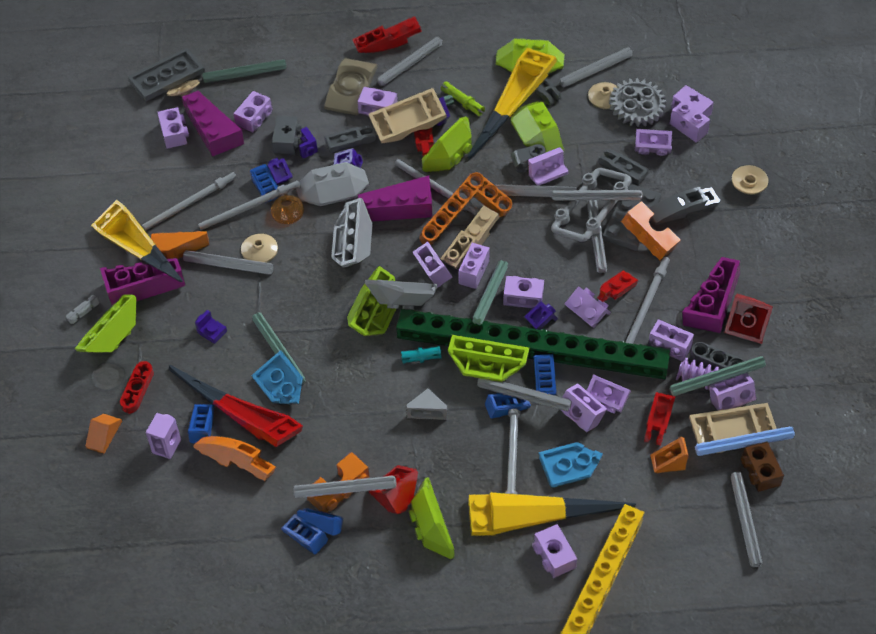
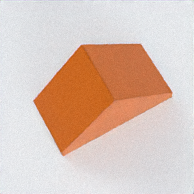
[86,414,122,454]
[650,437,688,473]

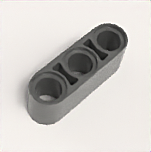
[690,342,744,371]

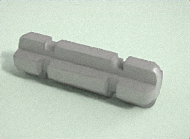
[65,295,100,324]

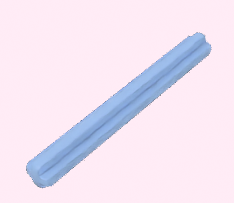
[695,426,795,456]

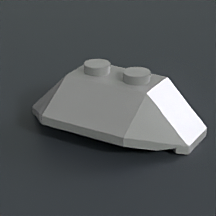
[296,162,369,206]
[331,198,372,267]
[365,280,437,309]

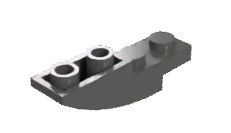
[649,187,720,225]

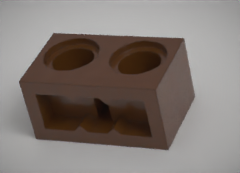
[741,441,784,492]

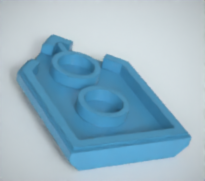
[251,350,303,404]
[538,442,603,488]

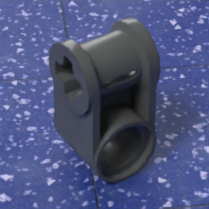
[511,144,546,173]

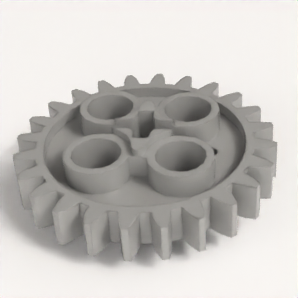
[609,78,666,127]

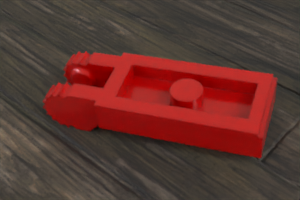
[644,392,675,446]

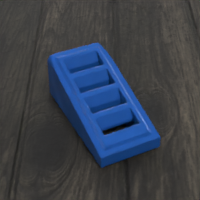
[250,164,281,203]
[533,355,557,396]
[485,393,531,418]
[188,405,215,443]
[297,508,343,536]
[281,514,328,555]

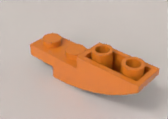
[193,436,276,481]

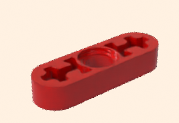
[120,361,154,413]

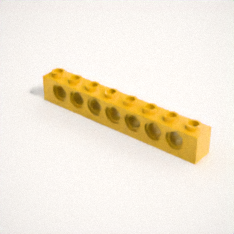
[561,504,644,634]

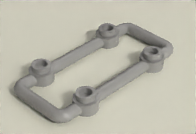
[551,168,632,242]

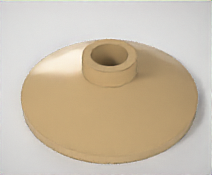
[167,80,200,97]
[588,82,617,109]
[732,165,768,194]
[241,234,278,263]

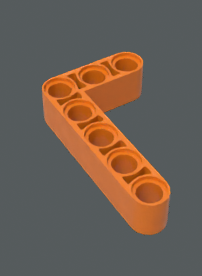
[419,172,512,245]

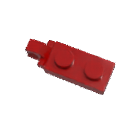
[414,128,434,157]
[597,270,638,302]

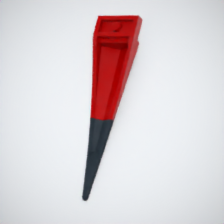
[168,365,303,447]

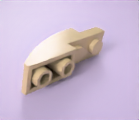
[441,205,499,269]

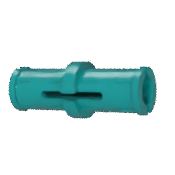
[401,346,441,364]

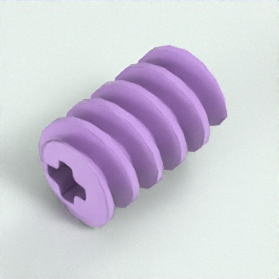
[676,358,719,390]

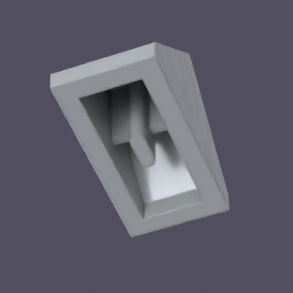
[407,389,447,420]

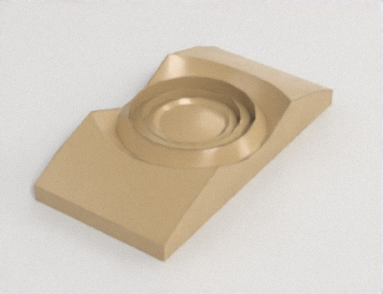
[368,88,447,143]
[689,403,777,453]

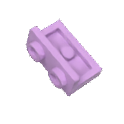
[635,129,672,156]
[528,147,568,186]
[565,286,611,328]
[586,375,631,414]

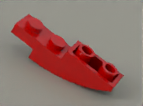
[352,16,422,53]

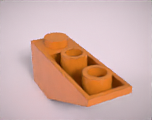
[151,231,209,259]

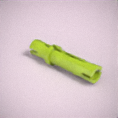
[440,81,485,116]

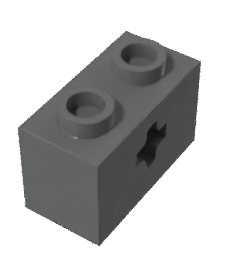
[272,116,302,155]

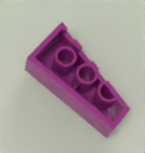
[182,91,244,157]
[358,175,433,222]
[682,257,740,333]
[100,258,186,306]

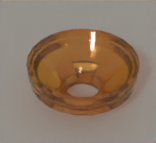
[271,195,304,224]

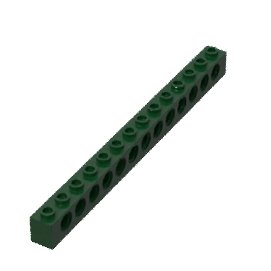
[396,309,670,380]

